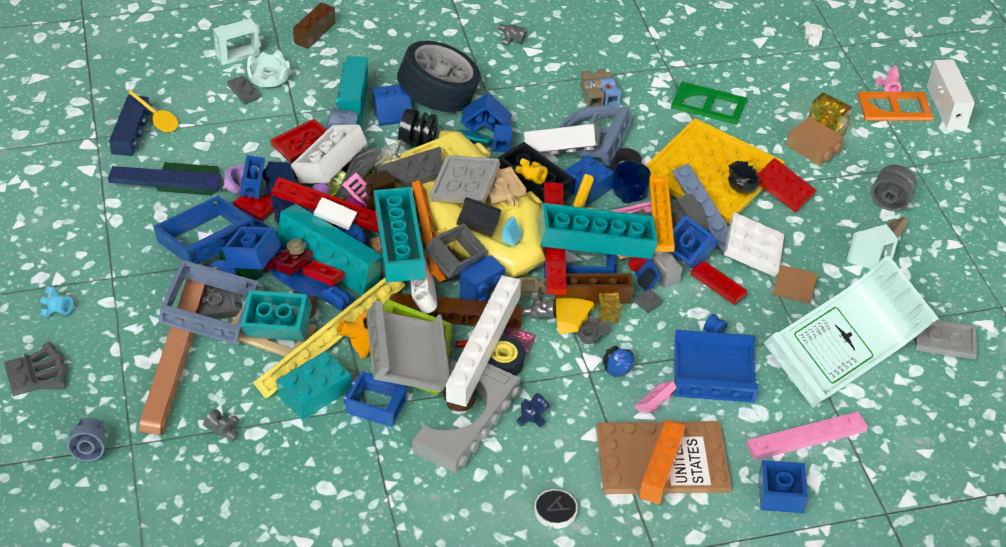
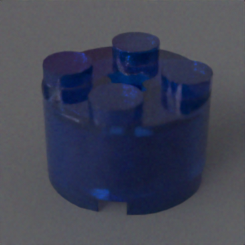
[613,161,651,204]

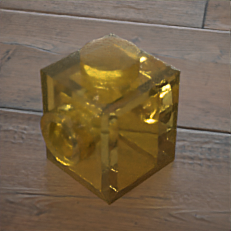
[597,293,621,323]

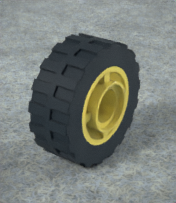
[488,335,525,376]

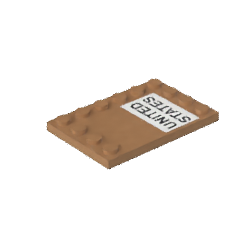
[596,421,732,494]

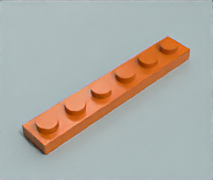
[412,180,446,282]

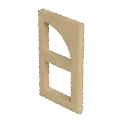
[231,306,317,357]

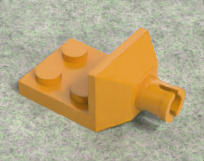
[337,308,370,359]

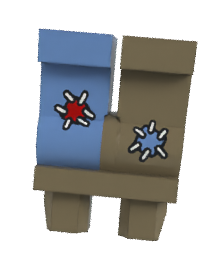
[580,69,621,108]

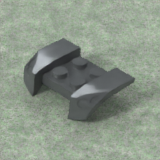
[632,193,709,231]

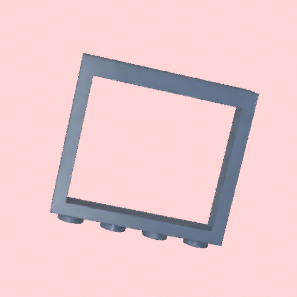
[158,260,258,345]

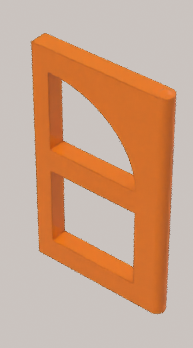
[857,92,933,121]

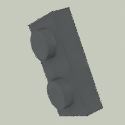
[227,75,260,105]

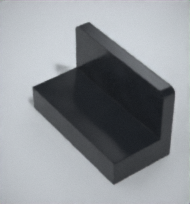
[456,197,501,237]

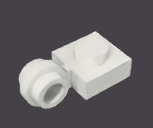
[805,24,822,47]

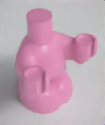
[875,65,902,92]

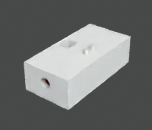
[927,59,975,130]

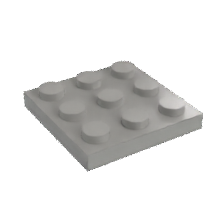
[429,155,500,204]

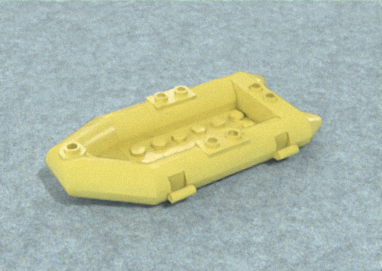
[378,130,545,278]

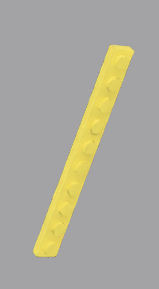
[253,277,405,399]

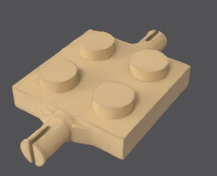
[487,167,526,207]

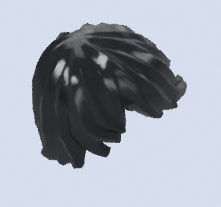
[728,161,761,194]

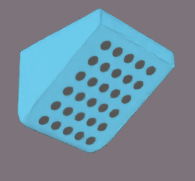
[501,216,522,246]

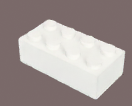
[291,125,367,184]

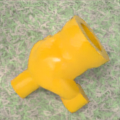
[515,159,547,184]

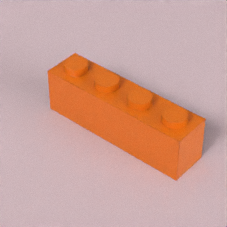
[639,420,686,505]

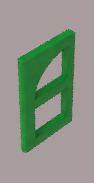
[671,81,747,125]

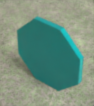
[457,129,493,144]

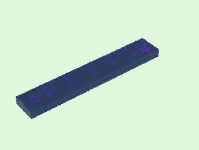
[108,166,222,191]

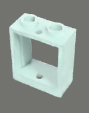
[213,18,261,65]

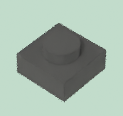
[635,289,663,313]

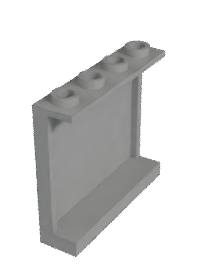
[366,301,451,392]

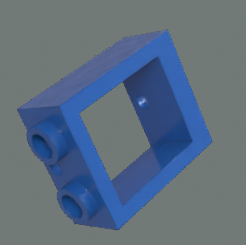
[344,371,408,427]

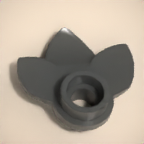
[573,315,611,344]

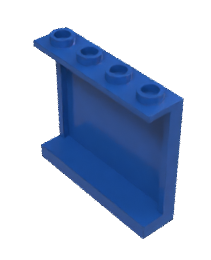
[674,330,758,403]

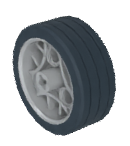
[397,40,481,112]

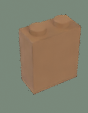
[786,117,844,166]

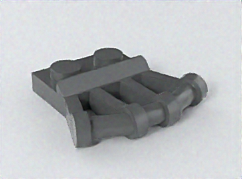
[4,342,68,396]

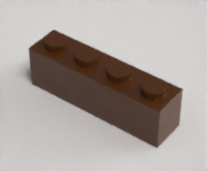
[553,273,633,304]

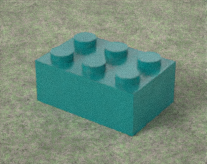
[241,290,312,341]
[276,351,352,420]

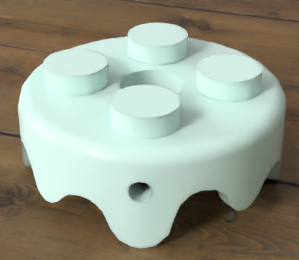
[247,50,290,87]

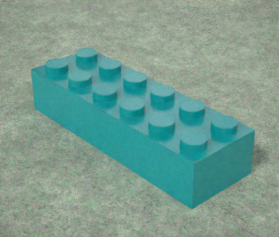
[374,187,426,283]
[537,203,658,259]
[277,204,383,295]

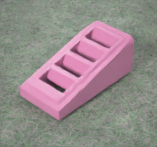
[342,172,367,208]

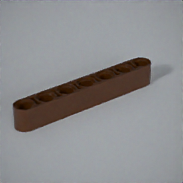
[389,293,523,330]

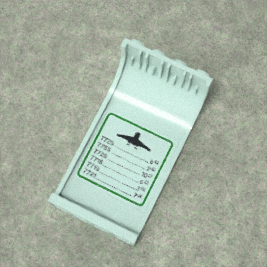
[764,255,939,408]

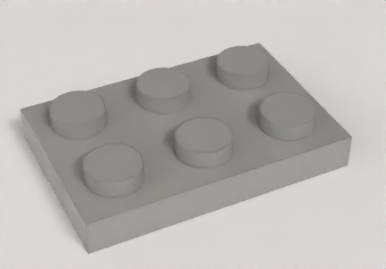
[915,320,977,360]

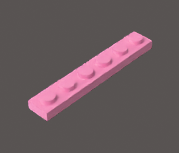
[746,411,868,461]

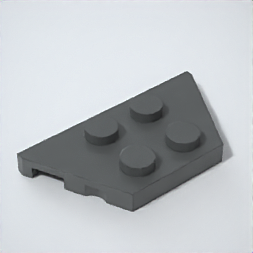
[376,147,441,187]

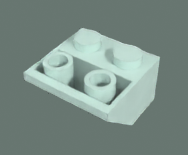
[847,224,898,269]

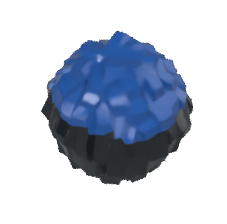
[602,346,634,377]

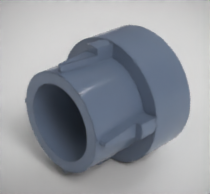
[325,108,358,130]
[67,417,107,462]

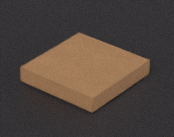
[773,265,818,304]

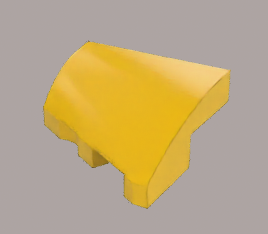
[556,298,595,334]

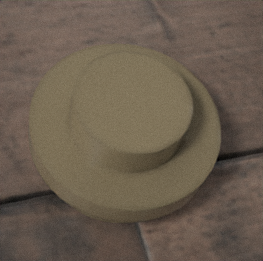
[286,238,306,255]

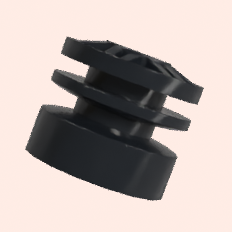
[398,109,438,147]

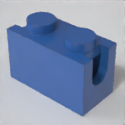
[240,155,265,199]

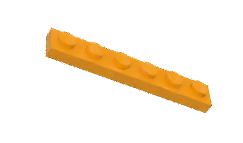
[649,177,674,252]

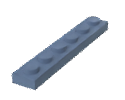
[672,163,729,255]

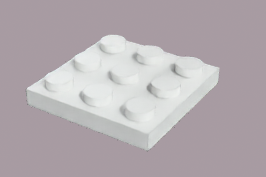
[724,212,784,277]

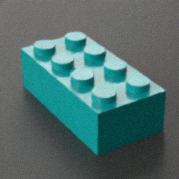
[336,56,368,127]

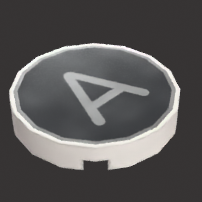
[534,489,577,529]

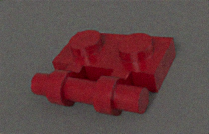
[265,248,313,274]

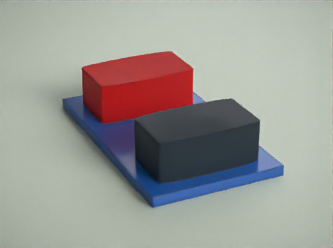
[628,257,661,291]

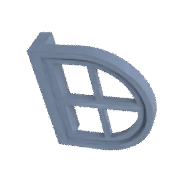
[559,106,632,166]

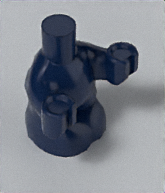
[516,393,550,428]

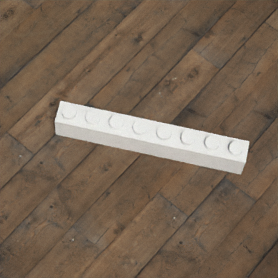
[446,275,521,407]

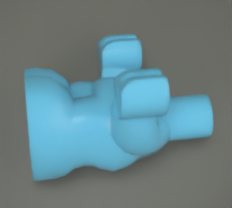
[40,286,74,317]

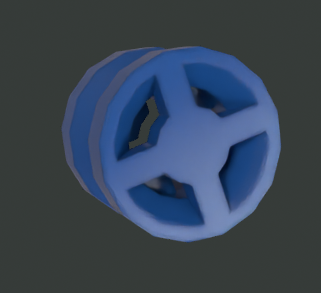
[703,314,728,333]

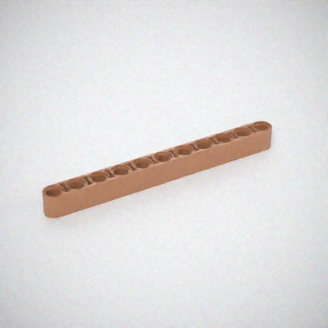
[139,279,206,435]

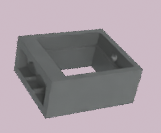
[425,223,488,279]

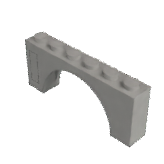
[413,363,521,474]

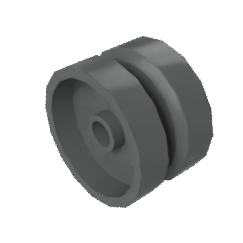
[871,165,917,211]

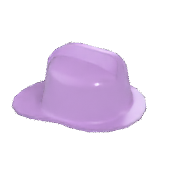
[223,164,262,195]

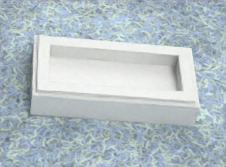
[314,197,357,230]

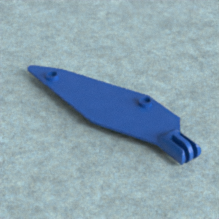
[242,211,355,311]

